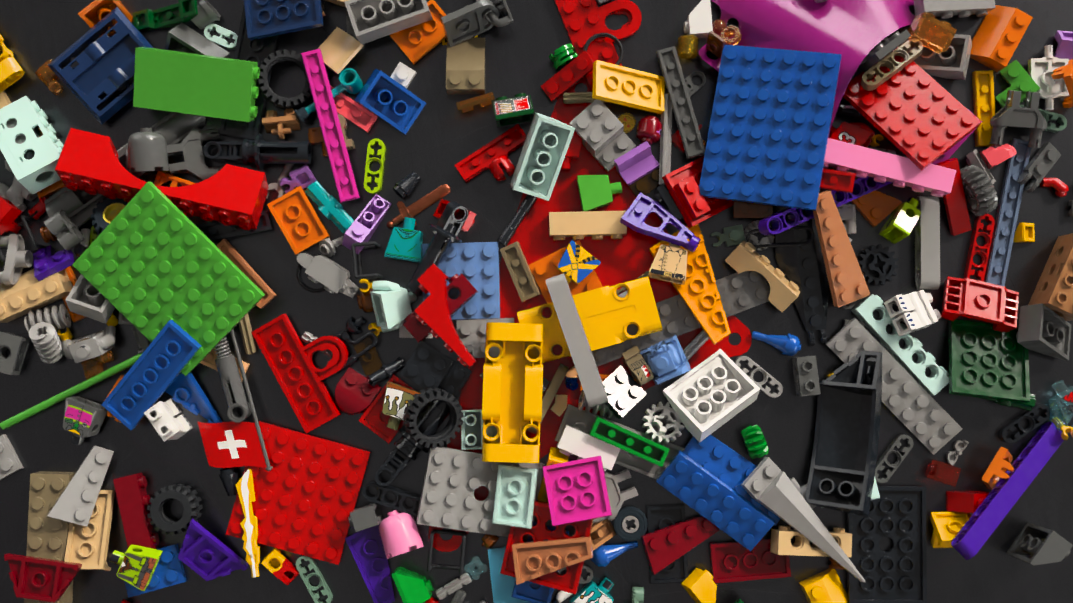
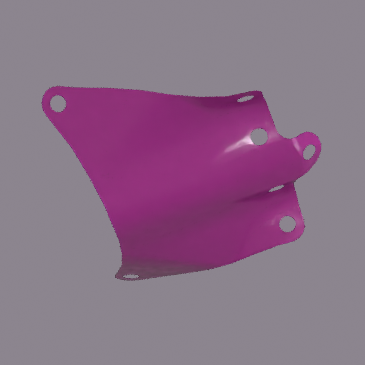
[699,0,924,138]

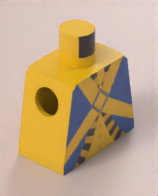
[556,240,601,285]

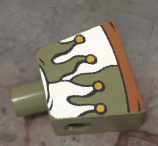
[382,382,420,430]

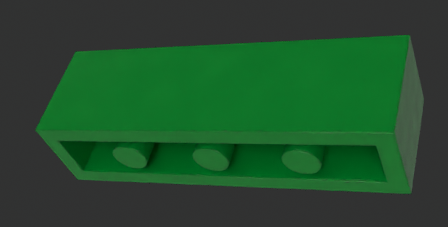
[589,416,670,467]

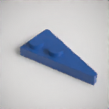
[165,373,223,423]

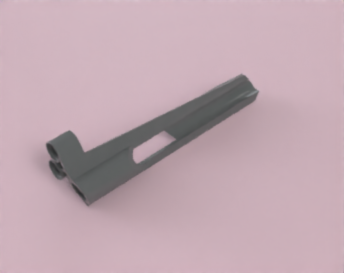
[44,112,206,251]

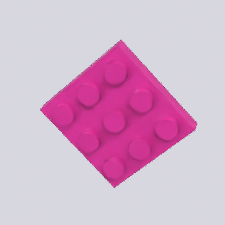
[543,456,612,526]

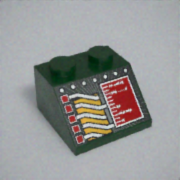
[492,93,534,128]

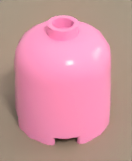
[379,510,424,559]

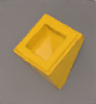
[1013,222,1035,243]

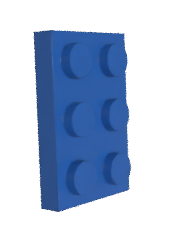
[124,543,187,598]

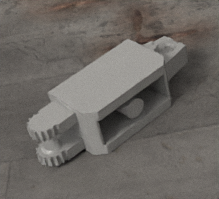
[297,253,359,298]

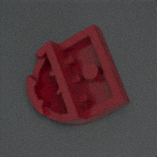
[334,367,381,415]

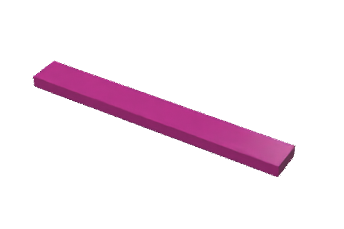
[301,48,360,203]

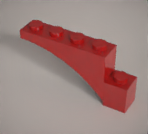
[414,263,477,367]

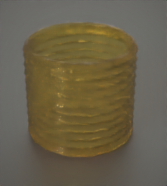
[677,35,699,59]

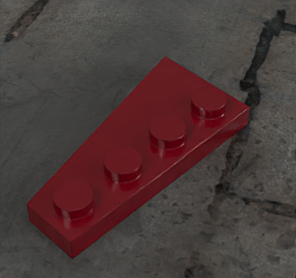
[641,515,719,575]

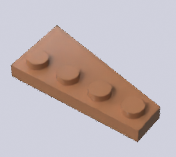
[217,239,277,309]
[512,536,593,585]

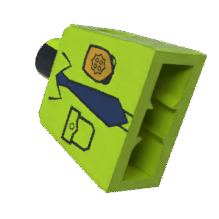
[879,198,921,244]

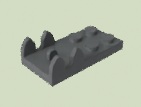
[854,29,911,76]

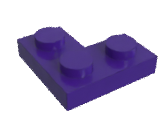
[33,245,74,281]

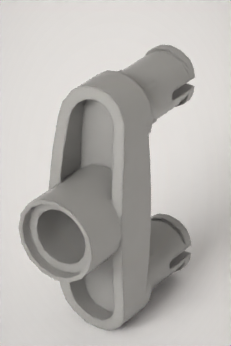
[0,234,33,285]

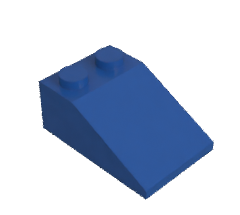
[354,69,426,135]

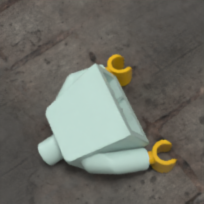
[359,279,417,336]

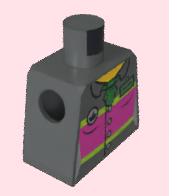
[63,396,108,445]

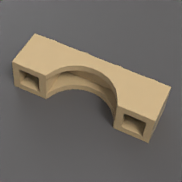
[725,240,800,312]

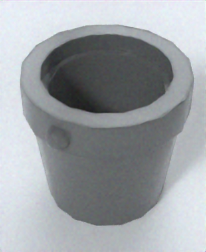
[191,0,221,30]

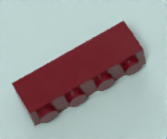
[113,472,160,549]

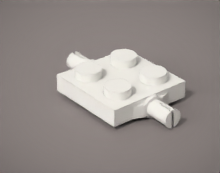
[1028,45,1070,111]

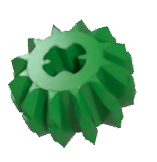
[741,425,769,459]

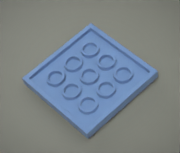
[422,242,500,320]

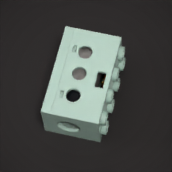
[0,96,64,195]

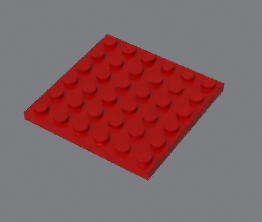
[226,421,371,565]

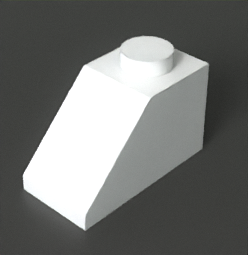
[683,0,713,39]

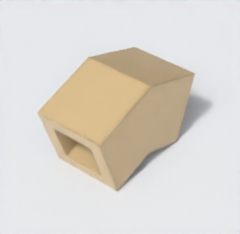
[550,395,568,417]

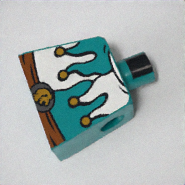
[569,577,614,603]

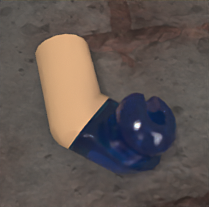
[565,365,578,391]

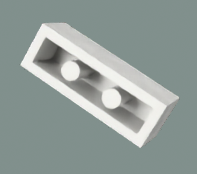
[557,425,620,472]

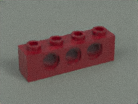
[403,274,478,342]

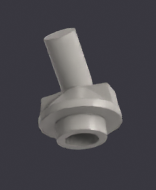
[319,236,344,257]

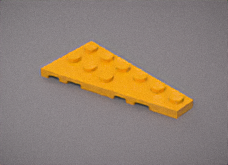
[649,224,731,345]

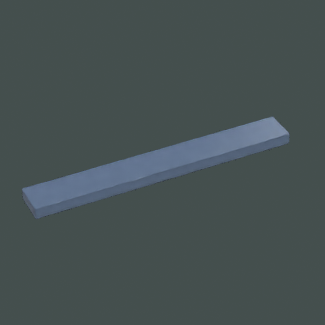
[983,138,1031,286]

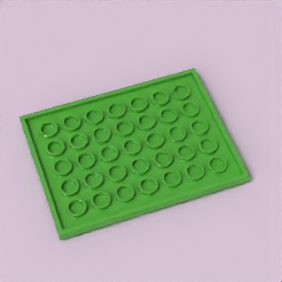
[72,181,265,376]

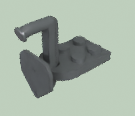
[441,0,514,47]

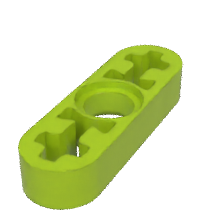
[364,138,386,195]

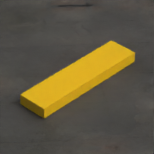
[972,70,995,147]

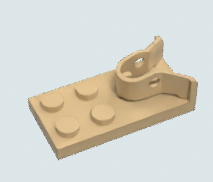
[64,490,115,571]

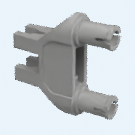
[592,469,638,525]

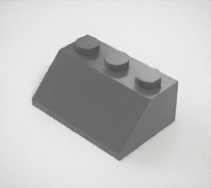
[165,23,230,58]
[1006,522,1073,566]

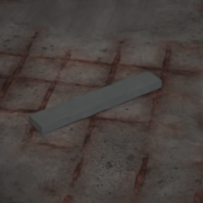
[656,46,705,160]

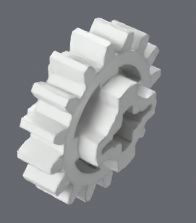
[642,402,685,445]

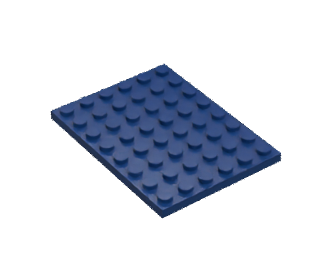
[699,45,842,211]

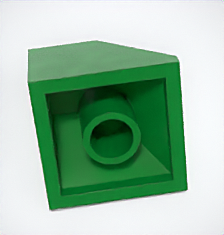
[392,566,434,603]

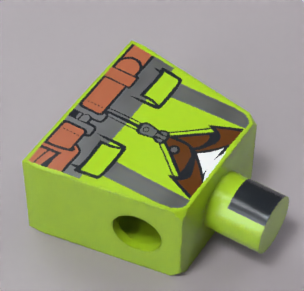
[110,544,163,591]

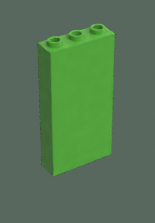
[133,47,260,122]

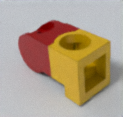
[261,548,299,585]

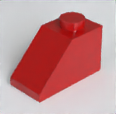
[946,491,989,513]

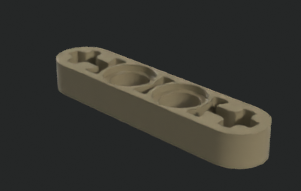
[860,38,923,91]
[527,363,569,434]

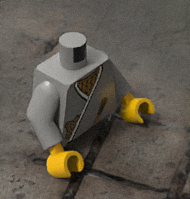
[57,313,118,363]

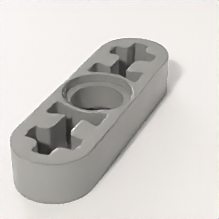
[734,356,783,398]

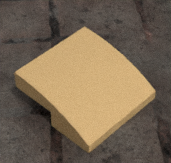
[318,27,363,74]

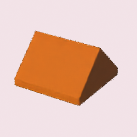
[78,0,133,37]

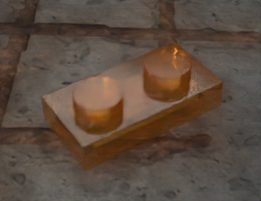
[456,92,495,113]

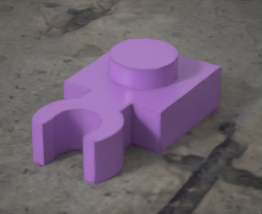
[280,164,316,193]

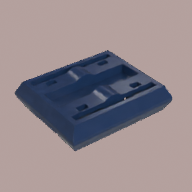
[48,7,154,125]

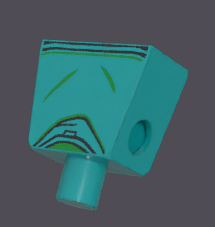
[384,217,423,262]

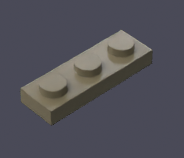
[500,242,540,302]

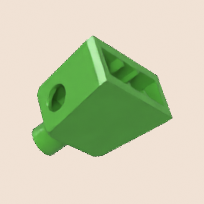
[576,175,622,212]

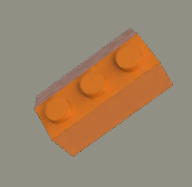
[970,5,1033,72]

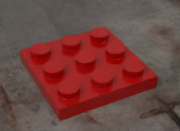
[662,156,734,228]

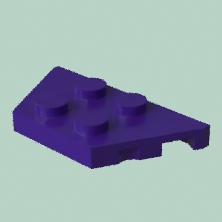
[178,519,248,581]

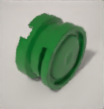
[549,43,578,71]

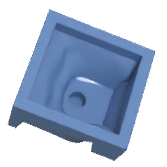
[640,335,692,385]

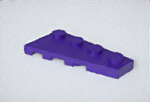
[345,523,395,603]

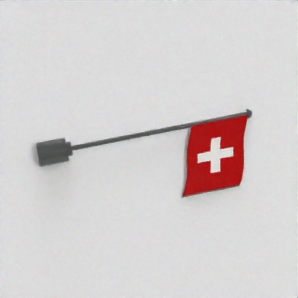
[197,326,273,471]

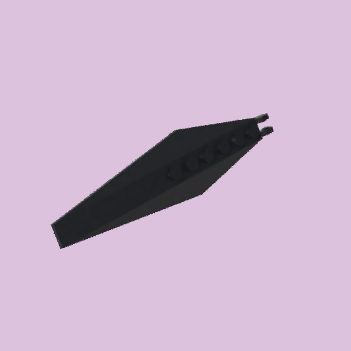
[775,206,829,346]

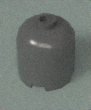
[128,128,169,172]

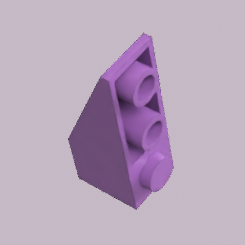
[342,194,392,254]

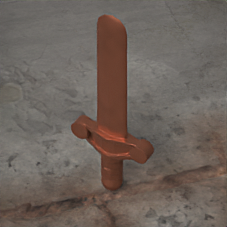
[387,184,451,228]

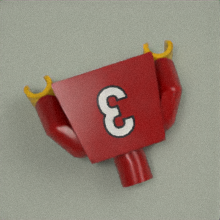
[829,122,883,173]

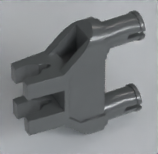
[989,90,1047,148]
[167,128,225,181]

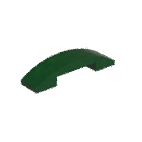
[132,0,198,32]

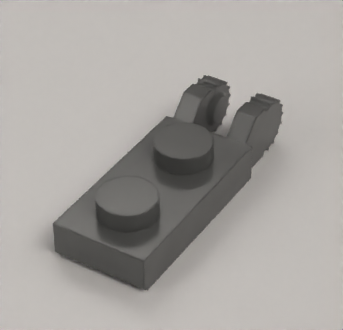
[1017,142,1061,193]

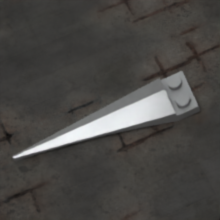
[741,457,865,582]

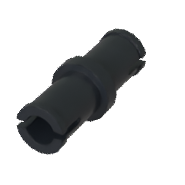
[367,357,405,387]

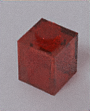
[927,459,961,487]

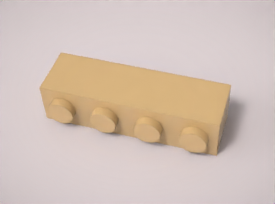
[549,211,627,240]

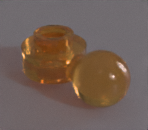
[712,19,741,45]

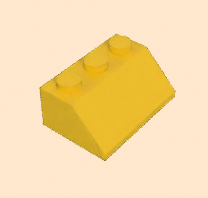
[799,568,848,603]

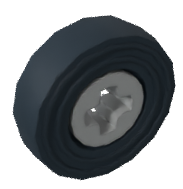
[613,506,648,541]

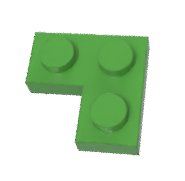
[995,60,1040,108]

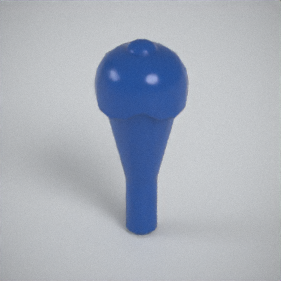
[751,331,801,356]
[590,541,638,567]

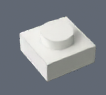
[390,62,417,89]

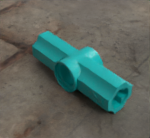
[305,181,354,234]

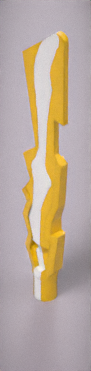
[236,469,260,578]

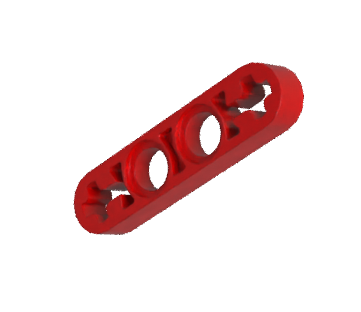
[964,214,995,282]

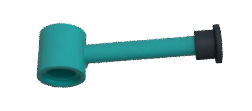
[294,68,363,123]

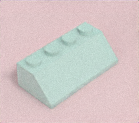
[510,112,575,201]

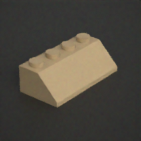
[0,269,73,323]

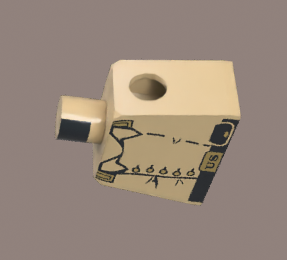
[648,242,688,285]

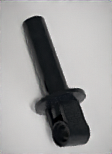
[406,201,468,296]

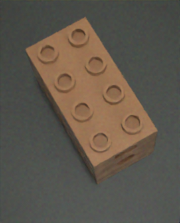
[1028,233,1073,321]

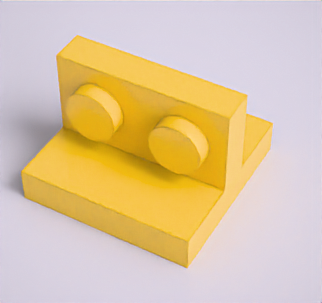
[930,512,971,548]

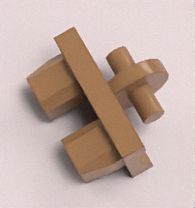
[262,108,300,140]

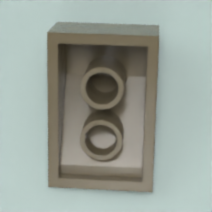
[446,38,485,94]

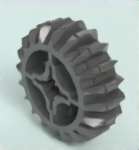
[960,165,998,216]

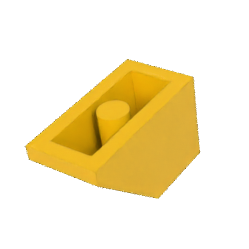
[681,568,717,603]

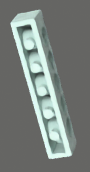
[851,294,949,396]

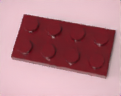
[709,538,791,583]

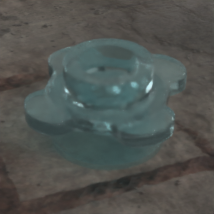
[464,556,487,580]

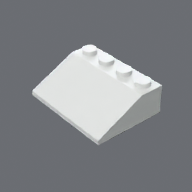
[663,349,760,443]

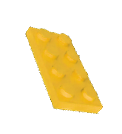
[592,60,665,114]

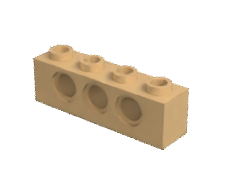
[770,525,852,557]

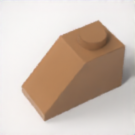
[572,519,616,551]

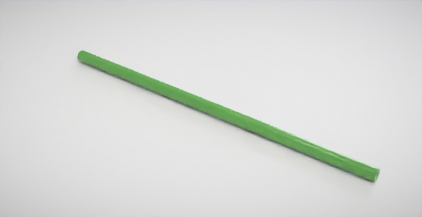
[0,351,144,430]

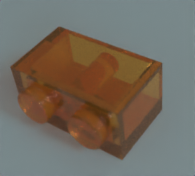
[908,12,957,54]

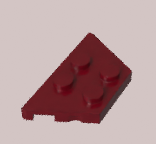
[4,553,82,603]

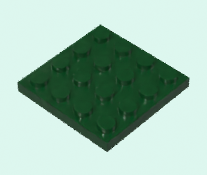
[949,319,1030,403]

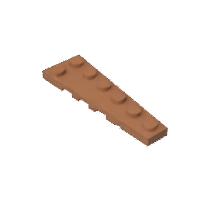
[813,191,870,308]

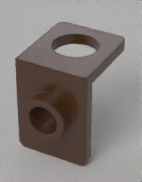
[706,31,734,59]

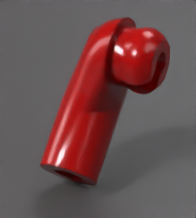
[1040,178,1069,197]

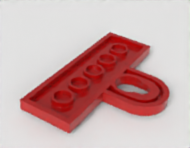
[554,0,642,92]
[251,313,348,433]

